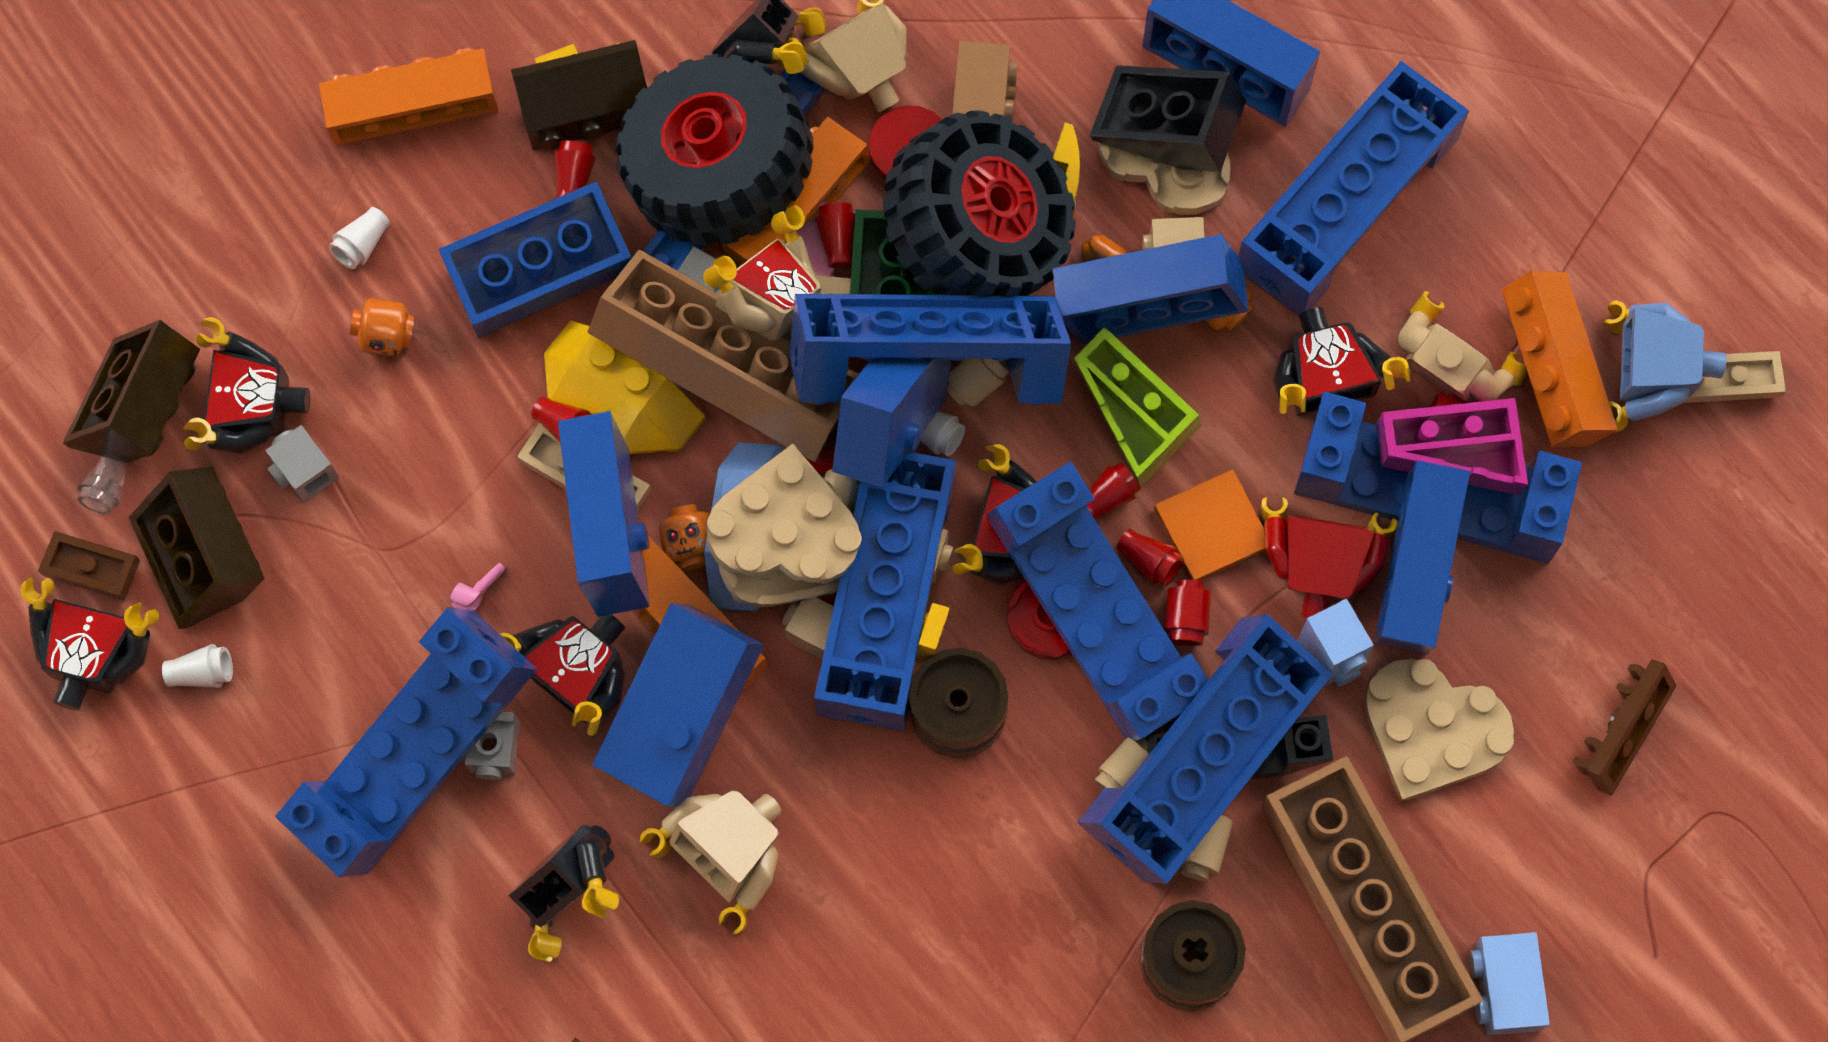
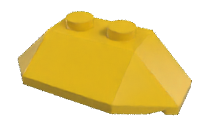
[544,320,706,454]

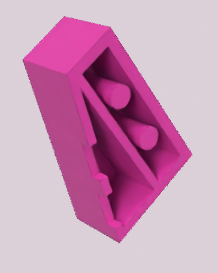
[1375,398,1528,495]

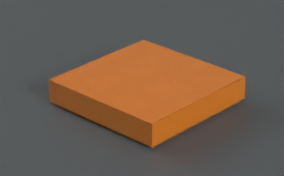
[1154,469,1266,581]

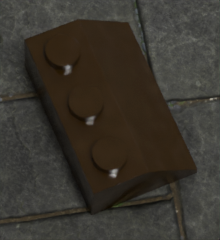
[511,40,647,150]
[63,320,200,463]
[128,467,265,629]

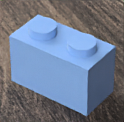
[1298,599,1374,688]
[1469,932,1550,1036]

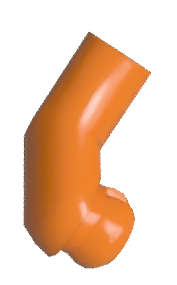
[1081,235,1127,261]

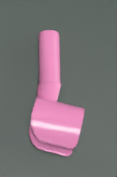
[450,563,506,611]

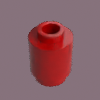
[1164,580,1211,647]

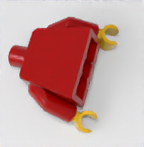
[1261,497,1398,618]

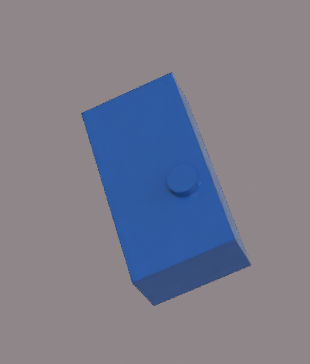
[1142,0,1320,127]
[438,181,632,338]
[1053,234,1249,344]
[832,357,951,488]
[558,411,650,617]
[1374,460,1470,655]
[592,603,764,807]

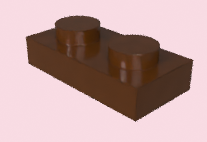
[38,531,140,600]

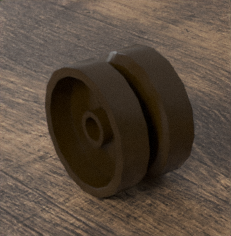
[909,648,1009,759]
[1140,900,1246,1011]

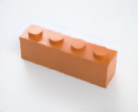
[318,48,499,146]
[722,117,870,267]
[1501,270,1618,447]
[637,536,768,693]

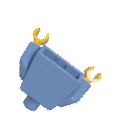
[1604,301,1726,432]

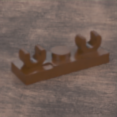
[1573,659,1677,796]

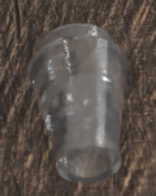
[78,456,128,514]

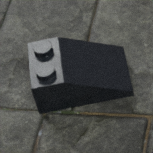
[1090,65,1246,172]

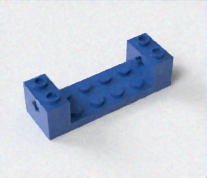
[1238,60,1469,316]
[789,294,1071,405]
[1294,391,1582,564]
[814,452,956,732]
[986,461,1208,741]
[275,607,537,877]
[1077,614,1333,884]

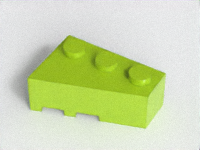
[1074,327,1201,487]

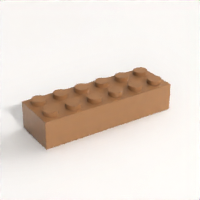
[587,249,859,462]
[1262,756,1483,1042]

